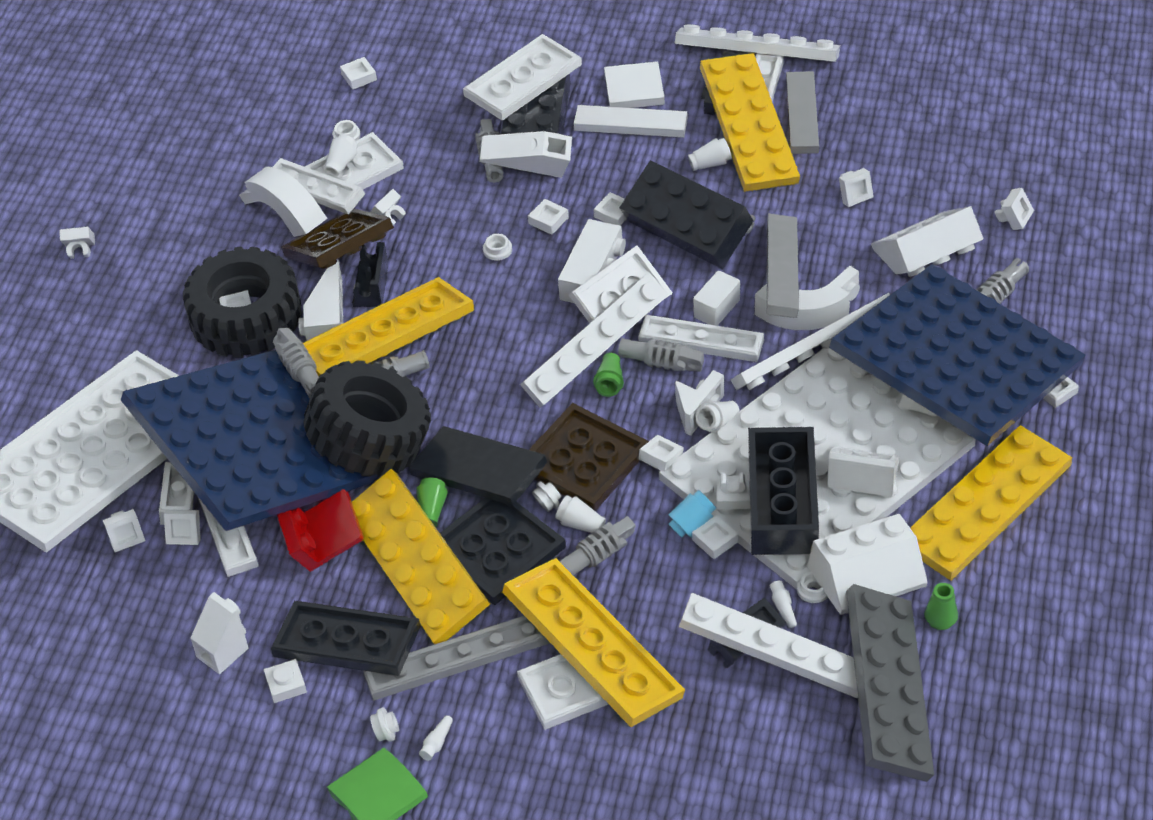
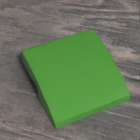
[327,748,428,820]

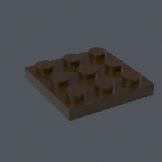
[281,208,394,269]
[529,402,649,511]

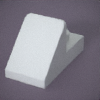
[675,370,724,436]

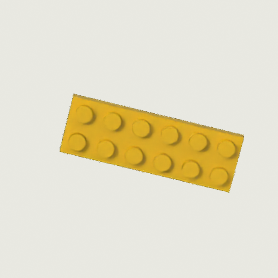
[700,53,800,192]
[303,277,474,376]
[910,425,1073,581]
[352,469,490,644]
[502,558,685,727]

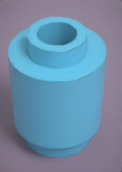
[668,490,716,538]

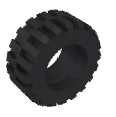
[183,247,302,358]
[303,360,431,477]

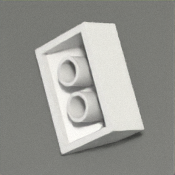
[871,206,983,277]
[807,514,927,615]

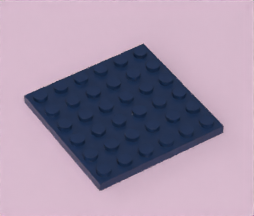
[829,264,1086,446]
[121,350,380,531]

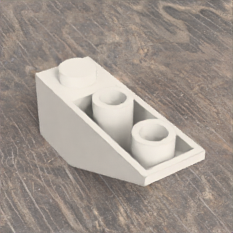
[479,131,572,178]

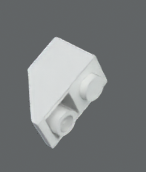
[191,592,249,675]

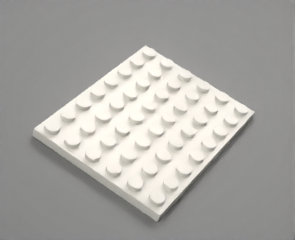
[659,347,976,590]

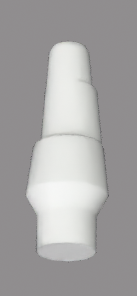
[770,580,797,628]
[419,715,453,761]

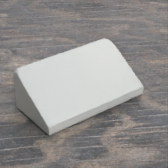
[159,462,194,525]

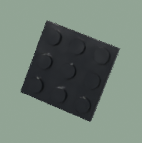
[440,498,566,605]

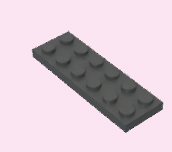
[846,584,934,782]

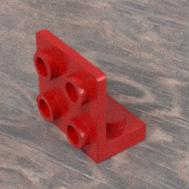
[277,489,364,572]

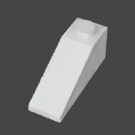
[298,259,343,341]

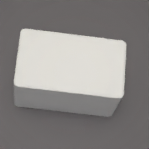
[693,271,740,326]

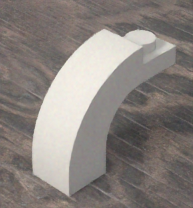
[239,167,327,237]
[755,266,860,330]

